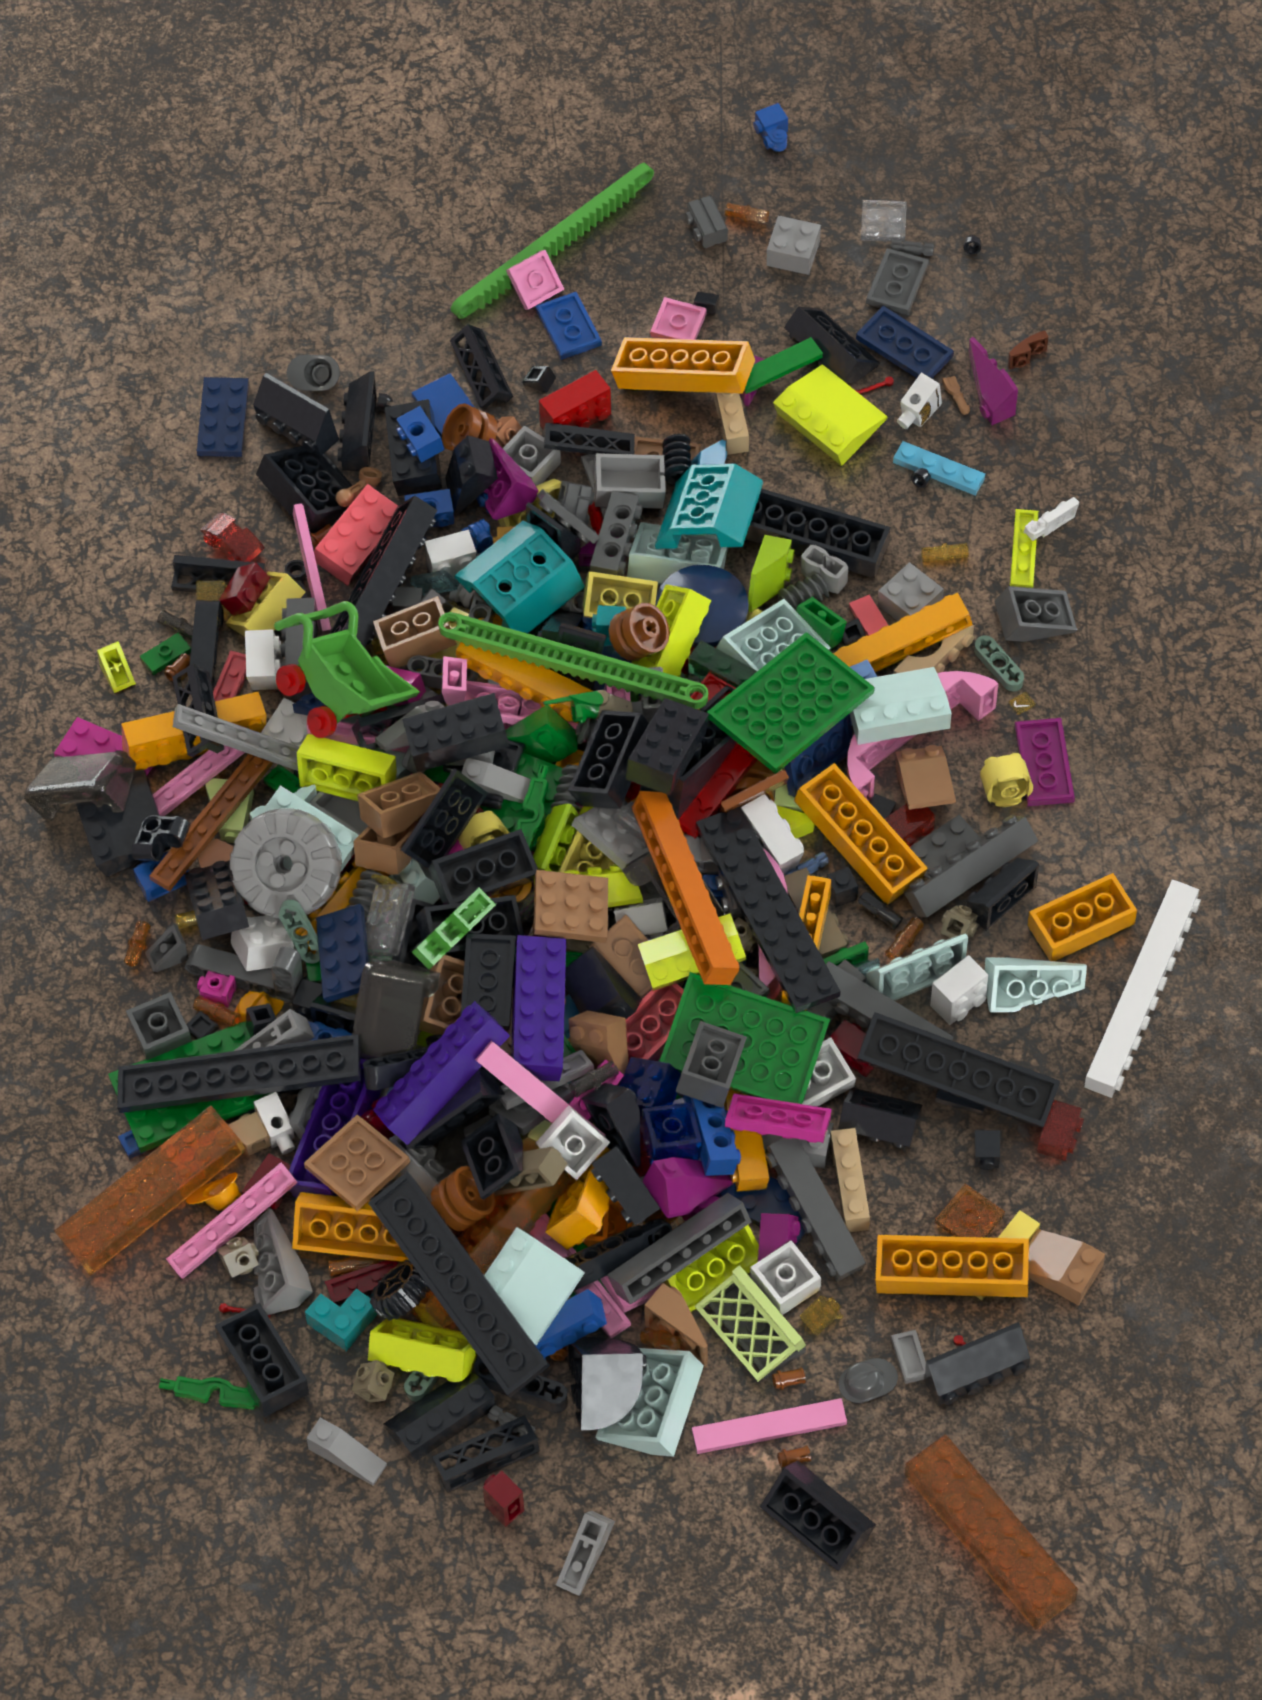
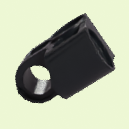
[132,815,191,861]

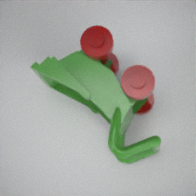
[274,601,420,738]

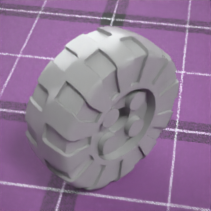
[230,808,342,919]

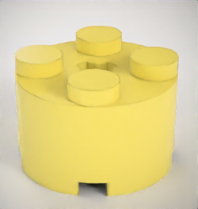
[980,753,1033,807]
[458,811,509,849]

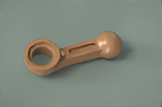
[336,467,382,507]

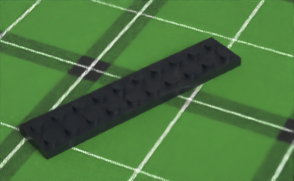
[696,806,841,1013]
[117,1034,361,1113]
[368,1172,551,1398]

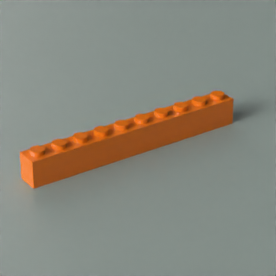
[632,791,739,985]

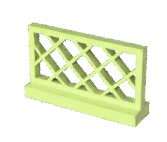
[695,1265,806,1382]

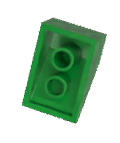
[505,705,577,763]

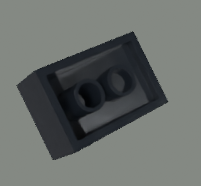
[445,435,498,516]
[526,503,581,560]
[565,946,642,1020]
[582,1083,641,1168]
[460,1113,523,1200]

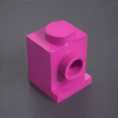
[197,971,237,1008]

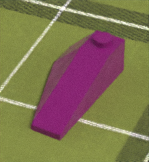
[968,337,1018,425]
[484,438,539,520]
[642,1157,734,1218]

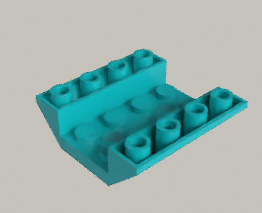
[655,464,763,549]
[454,520,585,634]

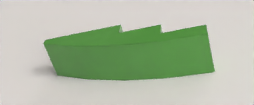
[412,887,496,969]

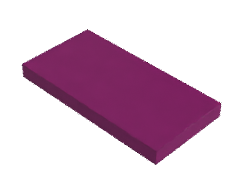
[1014,718,1075,807]

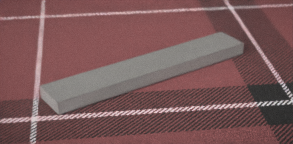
[172,704,299,771]

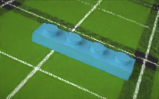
[893,441,985,496]

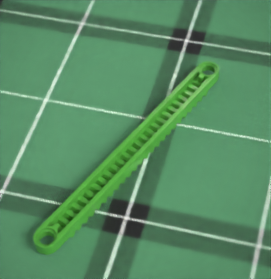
[451,163,654,319]
[438,612,708,709]

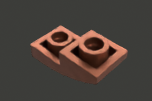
[1008,330,1048,370]

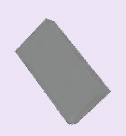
[891,1329,926,1384]

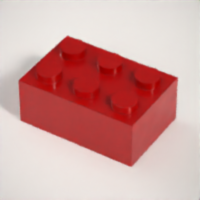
[539,370,611,430]

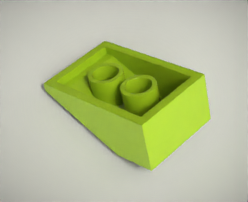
[748,535,794,612]

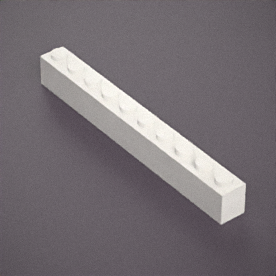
[1084,879,1201,1098]

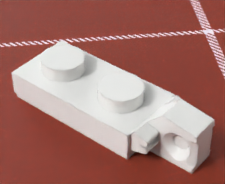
[1024,497,1079,541]

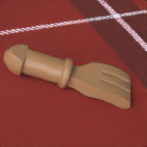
[942,376,970,415]

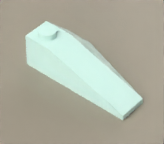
[984,957,1087,1012]

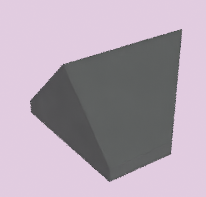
[145,922,188,972]

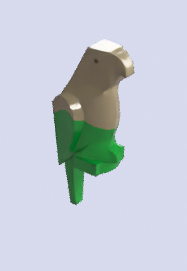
[543,690,633,724]

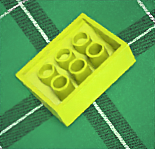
[773,364,888,466]

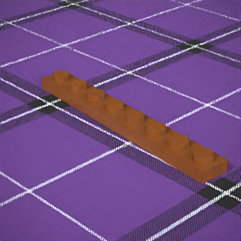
[149,754,274,892]

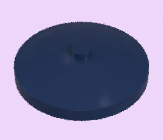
[656,565,749,648]

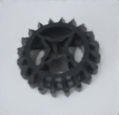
[370,1259,430,1321]

